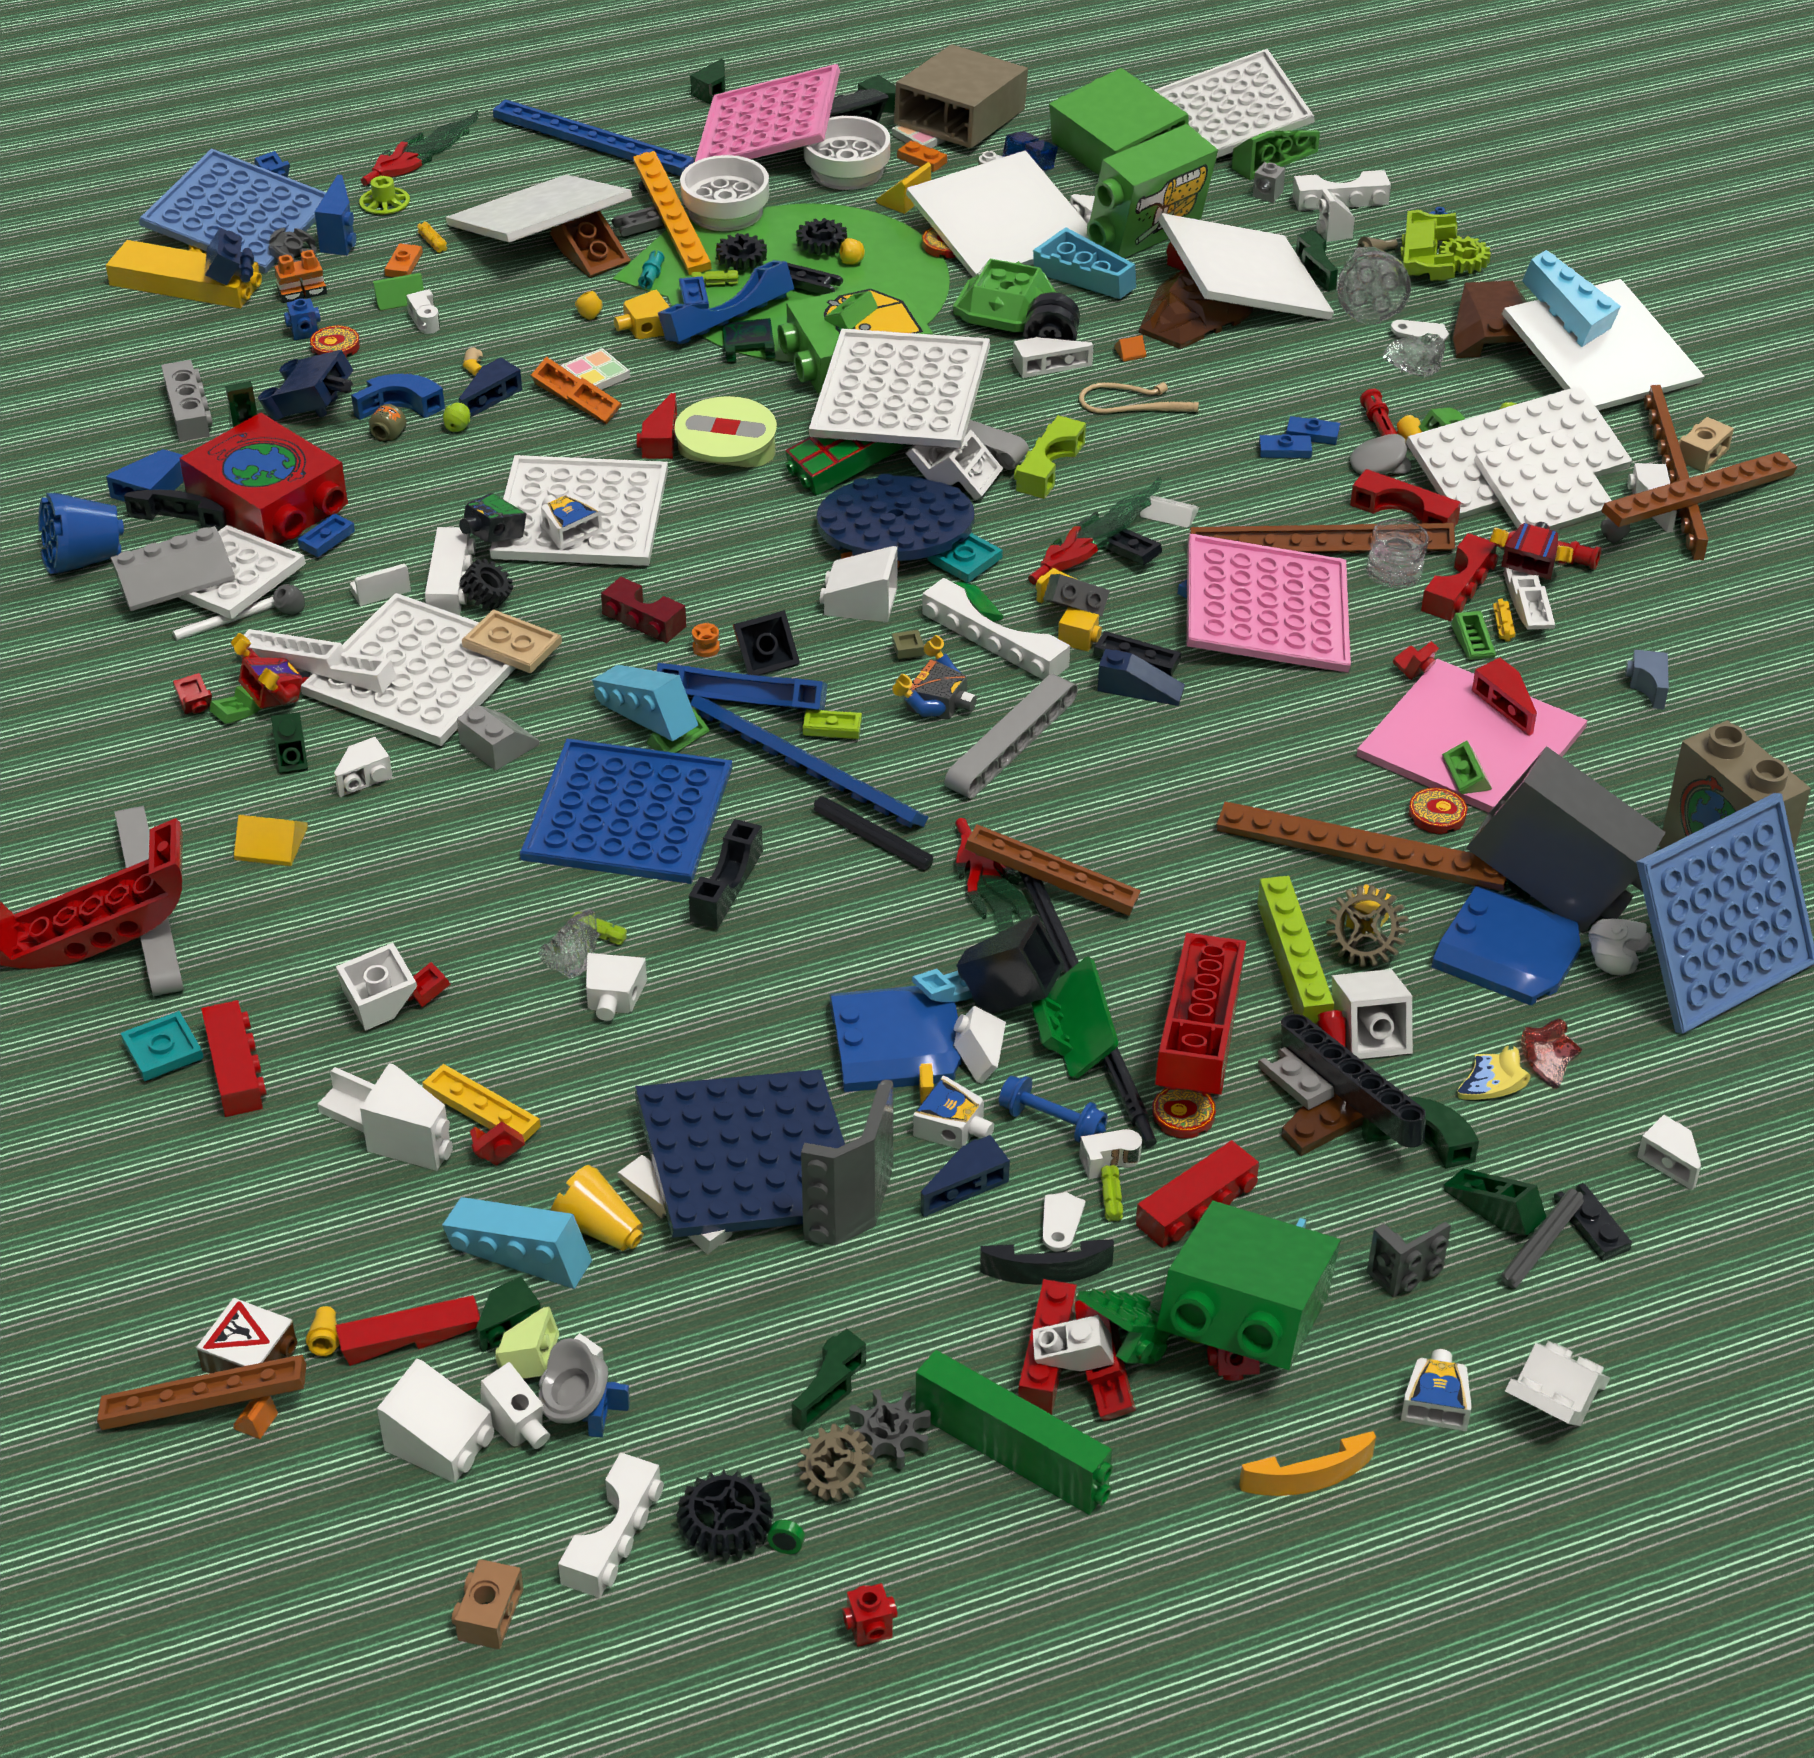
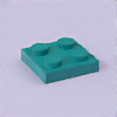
[928,533,1003,583]
[120,1011,204,1081]

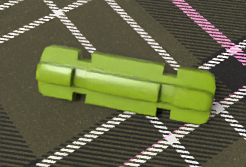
[691,270,738,286]
[570,911,627,945]
[1101,1165,1123,1222]

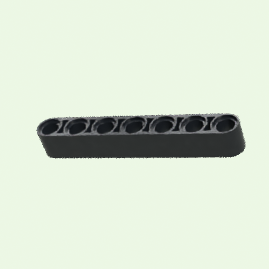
[1281,1014,1426,1148]

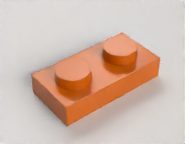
[897,140,947,172]

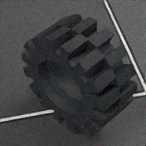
[460,559,513,610]

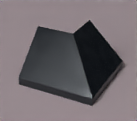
[733,610,800,675]

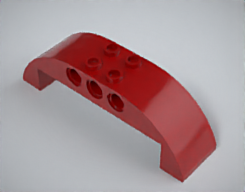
[0,818,183,969]

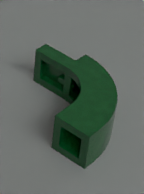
[1361,1096,1479,1169]

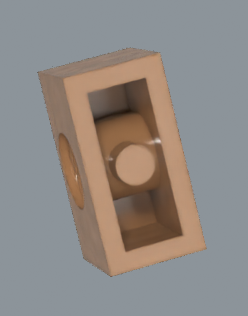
[452,1559,524,1649]

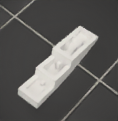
[1503,568,1555,630]

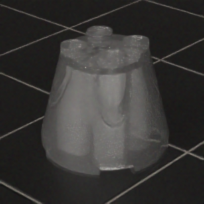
[1337,247,1411,324]

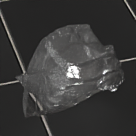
[1383,333,1445,377]
[538,909,601,979]

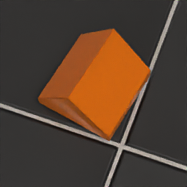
[1114,335,1146,362]
[233,1396,278,1439]

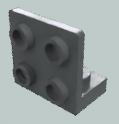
[1367,1222,1451,1298]

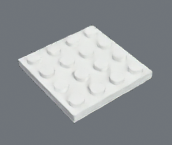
[1474,428,1612,531]
[179,525,306,619]

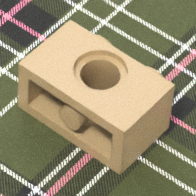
[1679,417,1734,472]

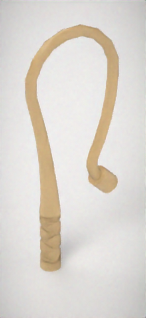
[1079,382,1199,414]

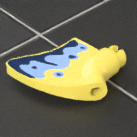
[1457,1046,1531,1100]

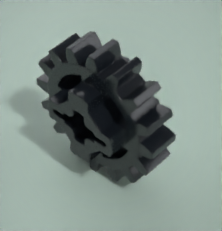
[796,218,847,256]
[716,233,767,271]

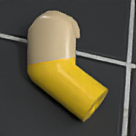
[463,347,483,376]

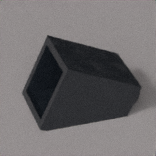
[956,915,1065,1014]

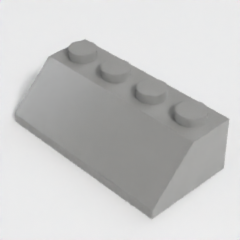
[111,526,236,611]

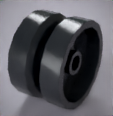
[1023,292,1080,341]

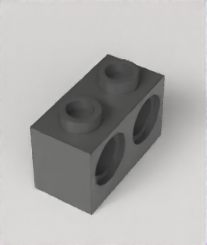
[1043,574,1110,616]

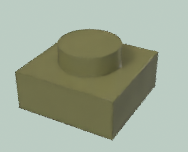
[892,630,925,659]

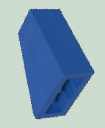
[106,449,184,502]

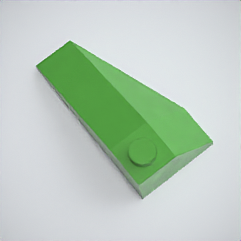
[1232,130,1320,180]

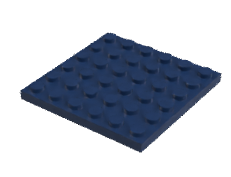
[634,1069,845,1238]

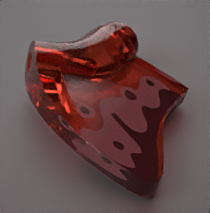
[1521,1019,1582,1089]

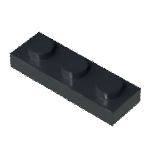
[1094,631,1181,676]

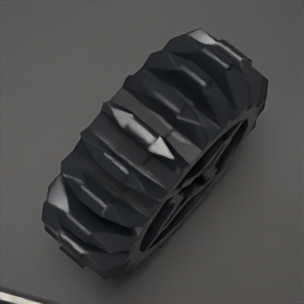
[676,1469,774,1563]

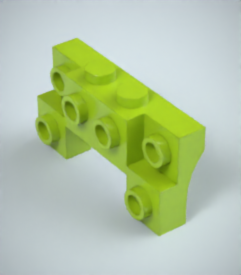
[1401,210,1458,281]

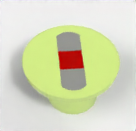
[675,396,777,467]

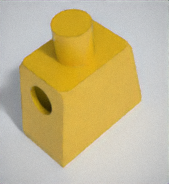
[614,289,669,339]

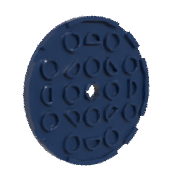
[817,474,975,561]

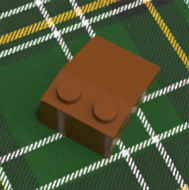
[550,210,631,278]

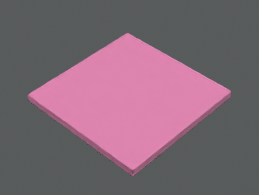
[695,64,840,162]
[1187,534,1351,673]
[1357,659,1587,813]

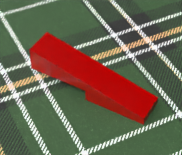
[335,1295,481,1366]

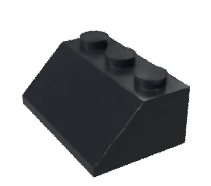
[829,88,889,123]

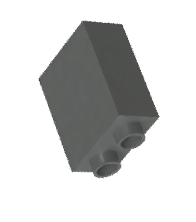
[1466,746,1666,933]

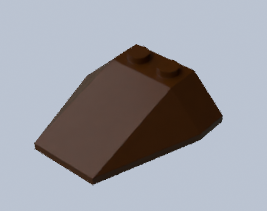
[1452,281,1535,358]

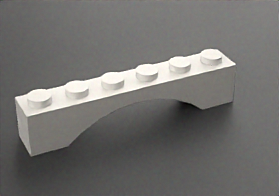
[922,578,1070,680]

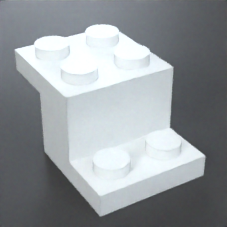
[906,430,1003,500]
[1505,1341,1610,1426]

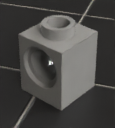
[1253,162,1285,203]

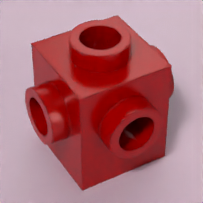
[1207,1345,1260,1381]
[842,1583,898,1647]

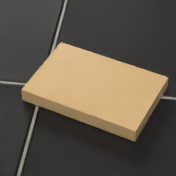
[462,609,562,673]

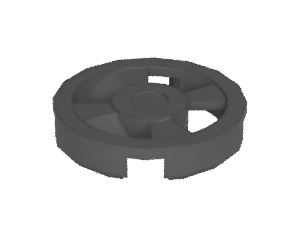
[269,228,317,262]

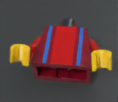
[1489,522,1574,580]

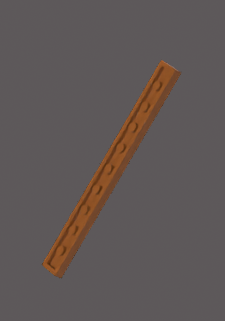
[1644,385,1708,560]
[1601,451,1797,527]
[1189,523,1455,553]
[1216,801,1507,891]

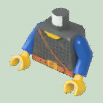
[892,635,977,719]

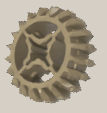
[1326,885,1409,967]

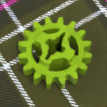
[1439,236,1491,274]

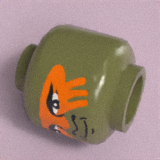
[369,404,407,441]

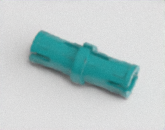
[638,250,665,289]

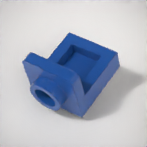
[254,151,290,177]
[582,1382,630,1438]

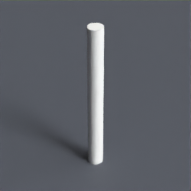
[173,597,275,641]

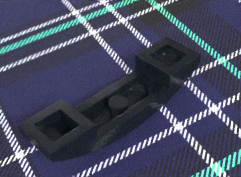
[124,490,227,531]
[980,1239,1114,1285]

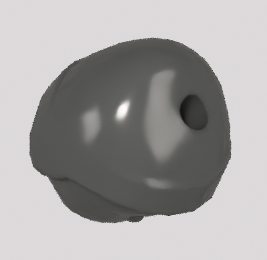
[1600,518,1631,543]
[273,584,305,615]

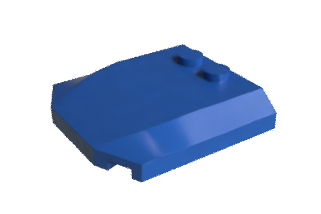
[1432,886,1581,1005]
[829,986,963,1092]

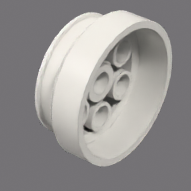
[804,116,890,190]
[680,155,769,231]

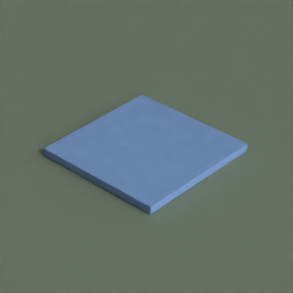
[139,149,326,274]
[1636,793,1814,1034]

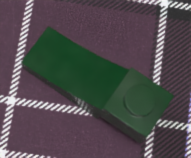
[1296,230,1338,292]
[225,381,257,429]
[792,1328,866,1431]

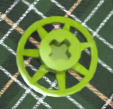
[359,176,410,214]

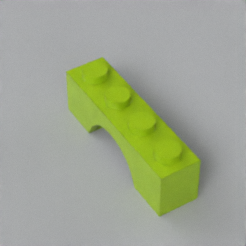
[1014,415,1086,499]

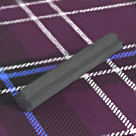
[1501,1189,1584,1288]

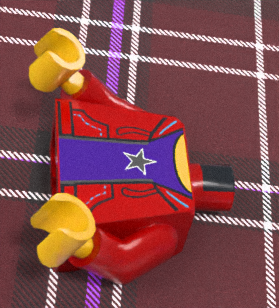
[231,633,311,708]

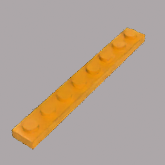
[633,151,712,275]

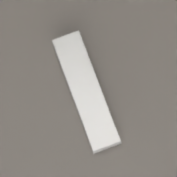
[618,1155,732,1254]

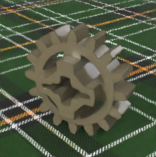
[797,1424,875,1503]

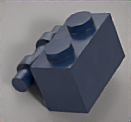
[205,228,254,286]

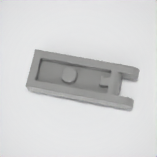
[1258,1047,1334,1110]

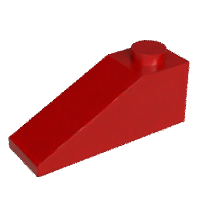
[637,393,677,459]
[1472,657,1537,736]

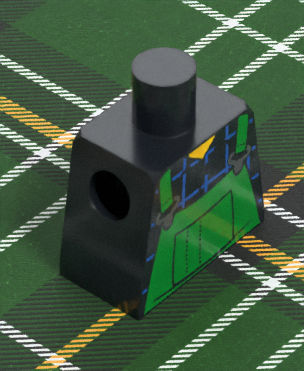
[459,493,527,543]

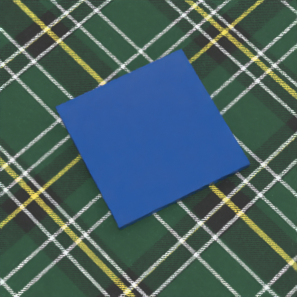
[520,739,733,884]

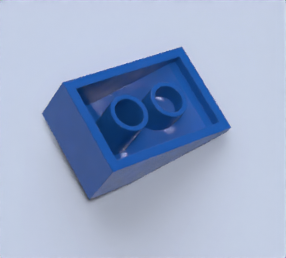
[314,175,357,256]

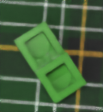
[210,686,263,724]

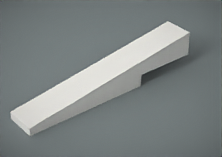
[244,629,396,694]

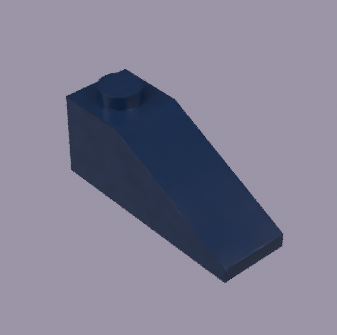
[459,357,522,418]
[1097,649,1185,706]
[921,1135,1010,1217]

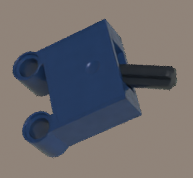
[258,350,353,421]

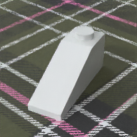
[1013,337,1093,378]
[1628,463,1677,532]

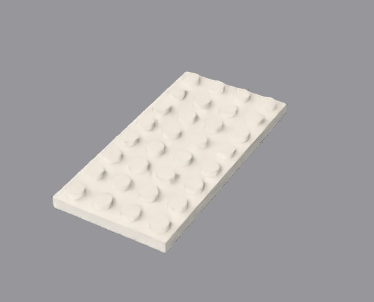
[1406,386,1632,519]

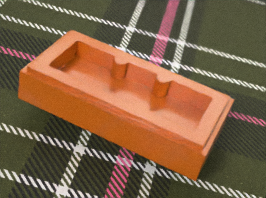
[384,243,423,277]

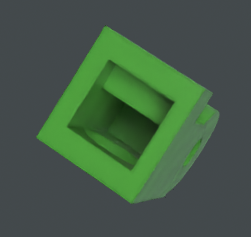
[1418,408,1465,432]

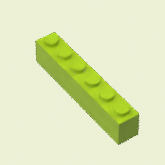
[1257,876,1334,1024]

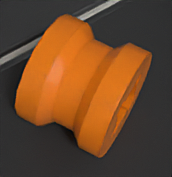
[692,623,720,657]

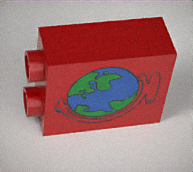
[179,413,348,545]

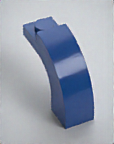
[351,374,445,420]

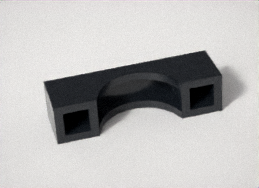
[689,819,763,929]

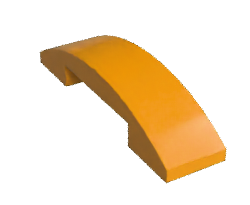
[1239,1431,1376,1496]

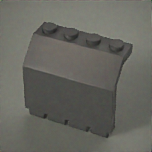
[801,1079,893,1246]

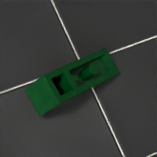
[1443,1168,1546,1236]

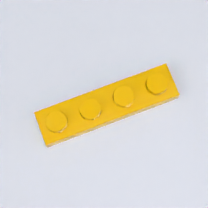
[422,1064,541,1141]

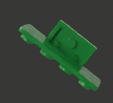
[1031,957,1119,1079]
[1076,1289,1171,1364]

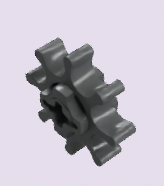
[847,1389,931,1469]

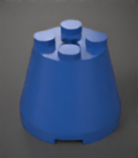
[38,493,124,574]

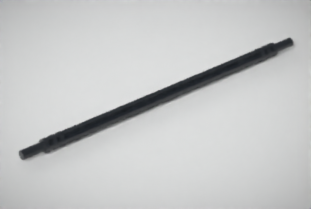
[1018,871,1157,1147]

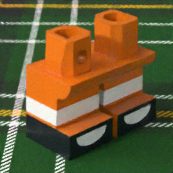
[274,250,327,303]

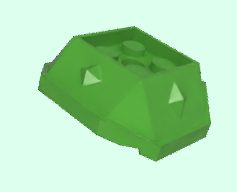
[953,258,1056,332]

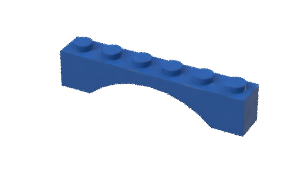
[658,260,794,344]
[657,663,828,710]

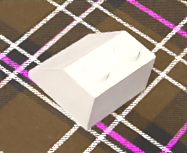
[336,943,417,1031]

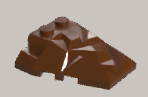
[1139,268,1253,349]

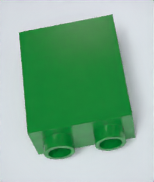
[1157,1200,1341,1370]

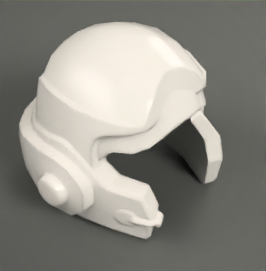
[1588,919,1653,975]

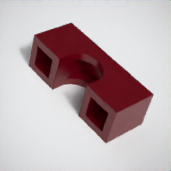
[601,576,687,644]

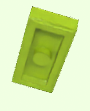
[803,709,862,739]

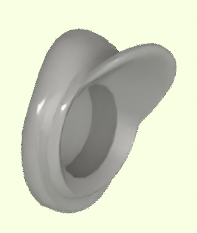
[1350,434,1411,475]
[539,1338,608,1424]

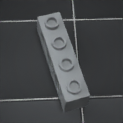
[161,360,213,441]

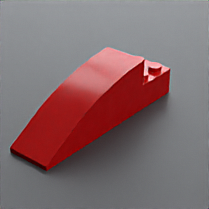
[1155,933,1246,1095]

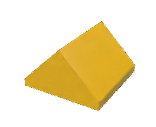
[876,162,931,214]
[234,815,308,866]

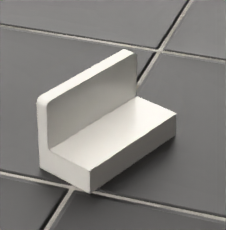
[350,564,411,606]
[318,1067,375,1133]

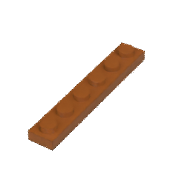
[965,824,1141,916]
[97,1354,307,1430]

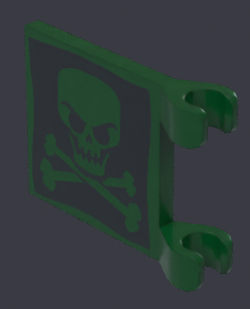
[722,318,776,362]

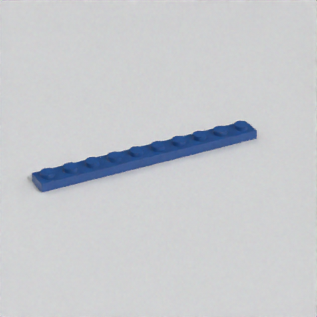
[493,99,694,176]
[690,695,928,828]

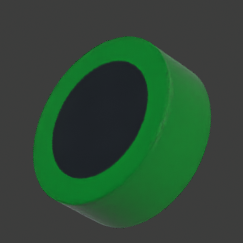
[767,1520,805,1554]

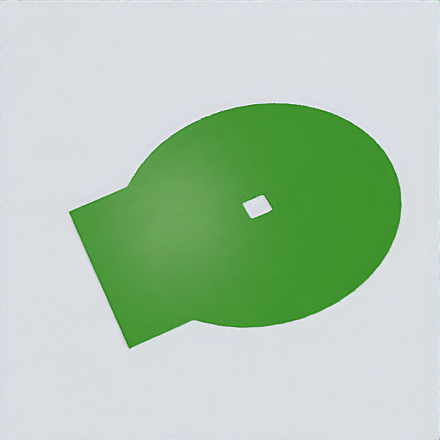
[612,203,950,362]

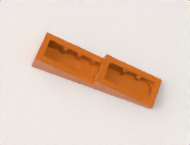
[531,357,622,424]

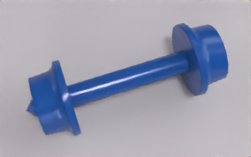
[999,1075,1108,1143]

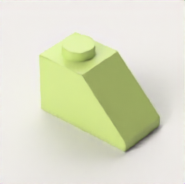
[496,1307,559,1378]

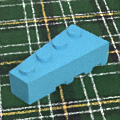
[1033,227,1136,299]
[1522,250,1621,347]
[592,665,698,741]
[442,1197,592,1289]

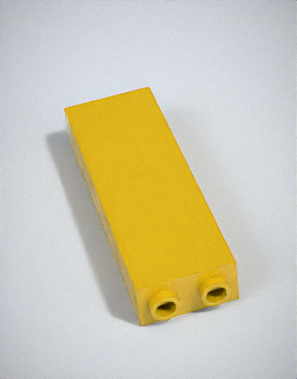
[106,240,262,309]

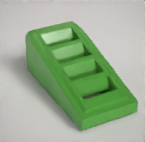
[1451,611,1496,660]

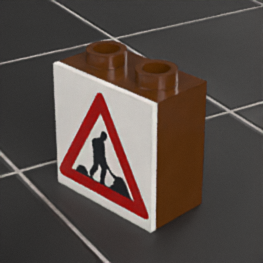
[196,1298,297,1373]

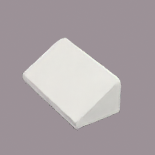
[1140,495,1199,528]

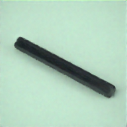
[814,796,933,870]

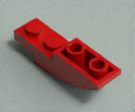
[1075,1291,1136,1422]

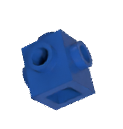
[284,298,321,340]

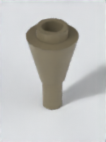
[1357,237,1398,260]

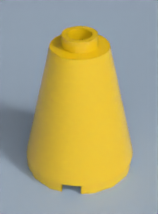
[551,1165,644,1251]

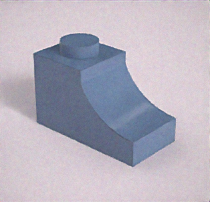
[1625,650,1669,710]

